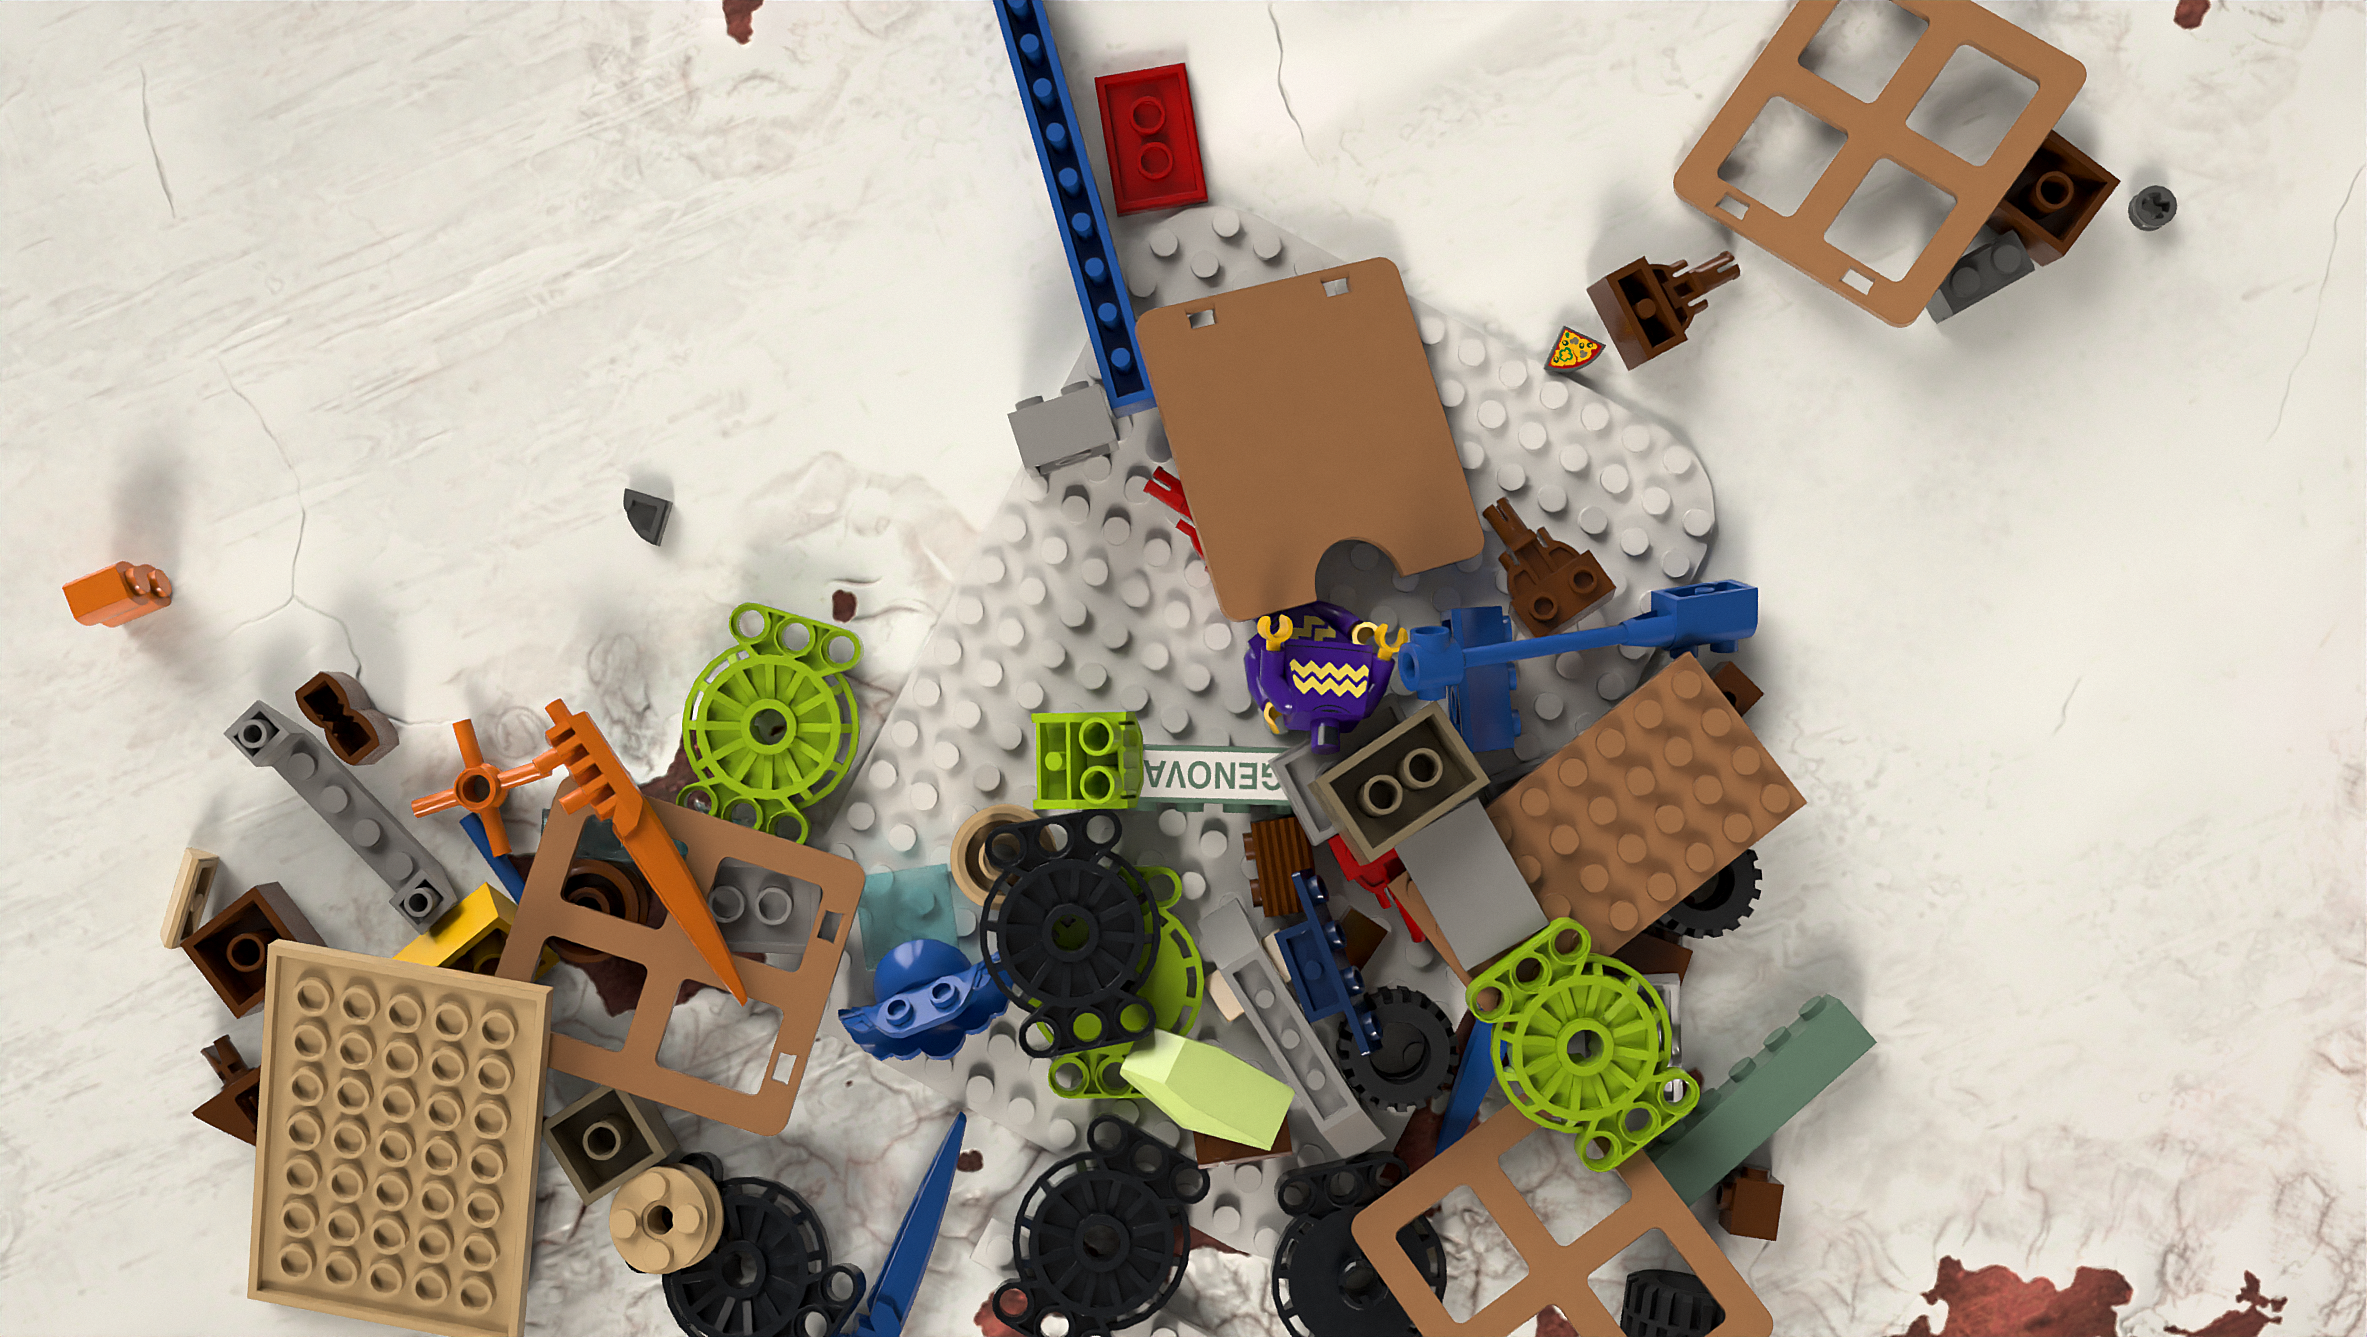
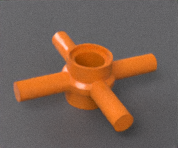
[411,719,553,857]

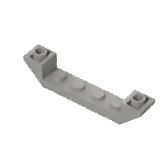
[223,700,458,935]
[1197,898,1386,1162]

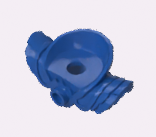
[838,939,1014,1061]

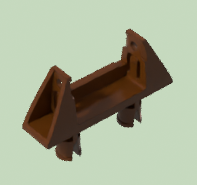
[191,1034,261,1147]

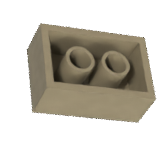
[1307,701,1491,866]

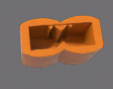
[62,561,172,628]

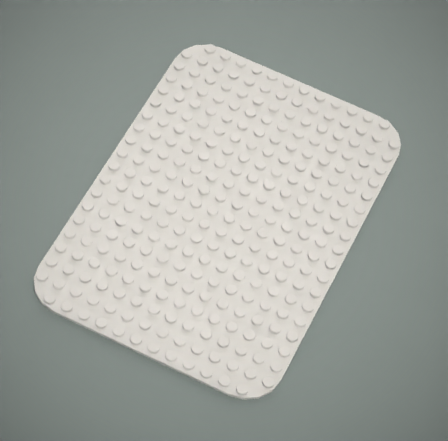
[778,205,1715,1260]

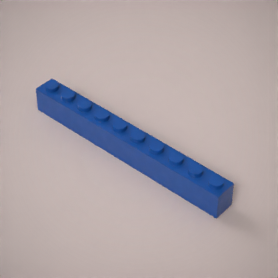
[993,0,1157,419]

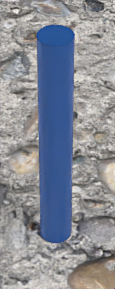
[459,812,526,905]

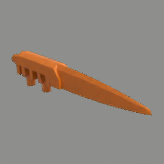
[532,698,748,1007]

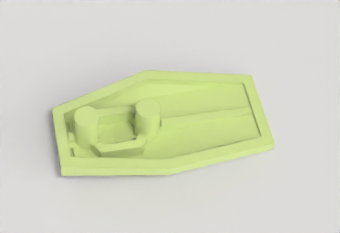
[1119,1024,1295,1151]

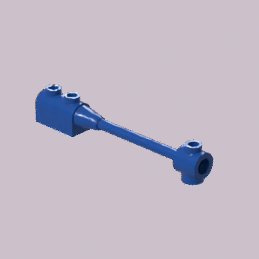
[1398,579,1758,701]

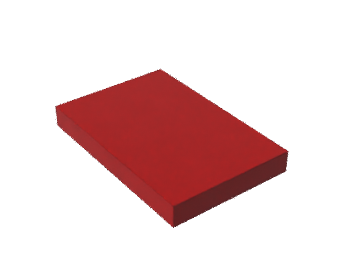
[1094,63,1208,217]

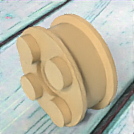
[950,804,1057,911]
[609,1163,724,1274]

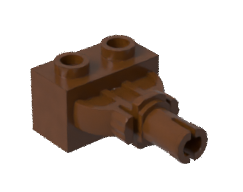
[1586,251,1740,371]
[1482,497,1617,639]

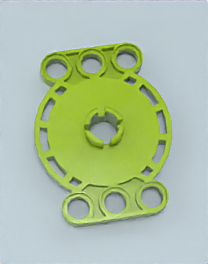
[676,602,864,845]
[1028,865,1204,1099]
[1465,917,1700,1173]

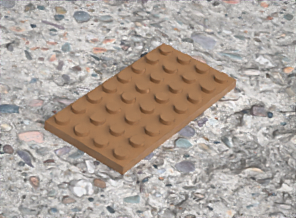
[1386,651,1808,1028]

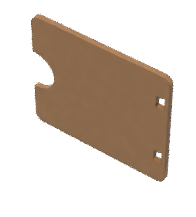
[1135,257,1485,623]

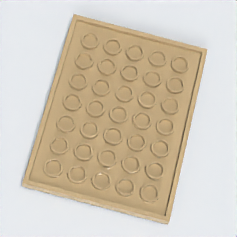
[247,939,554,1337]

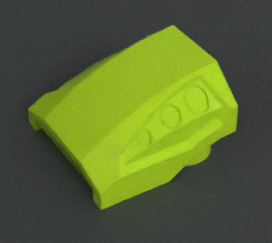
[1031,712,1144,809]

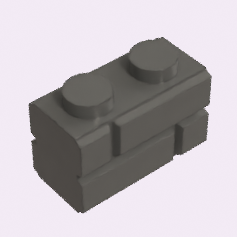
[1926,229,2035,324]

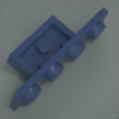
[1274,868,1383,1057]

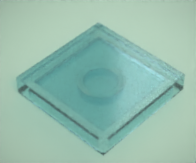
[857,863,960,970]

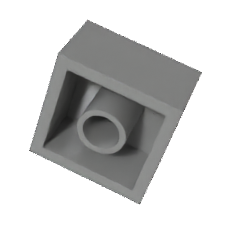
[1007,381,1120,479]

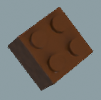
[1985,130,2121,267]
[179,881,329,1019]

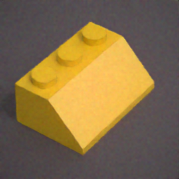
[391,882,560,982]

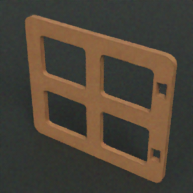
[1673,0,2087,328]
[494,776,866,1136]
[1351,1092,1773,1337]

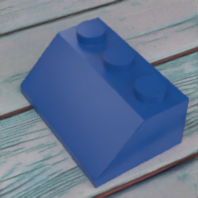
[1440,606,1521,753]

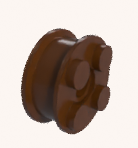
[546,856,649,963]

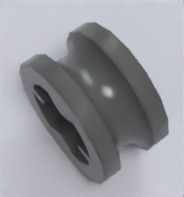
[2128,185,2177,232]

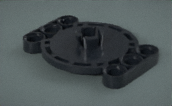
[979,809,1161,1058]
[992,1112,1210,1337]
[625,1151,866,1337]
[1270,1151,1447,1337]

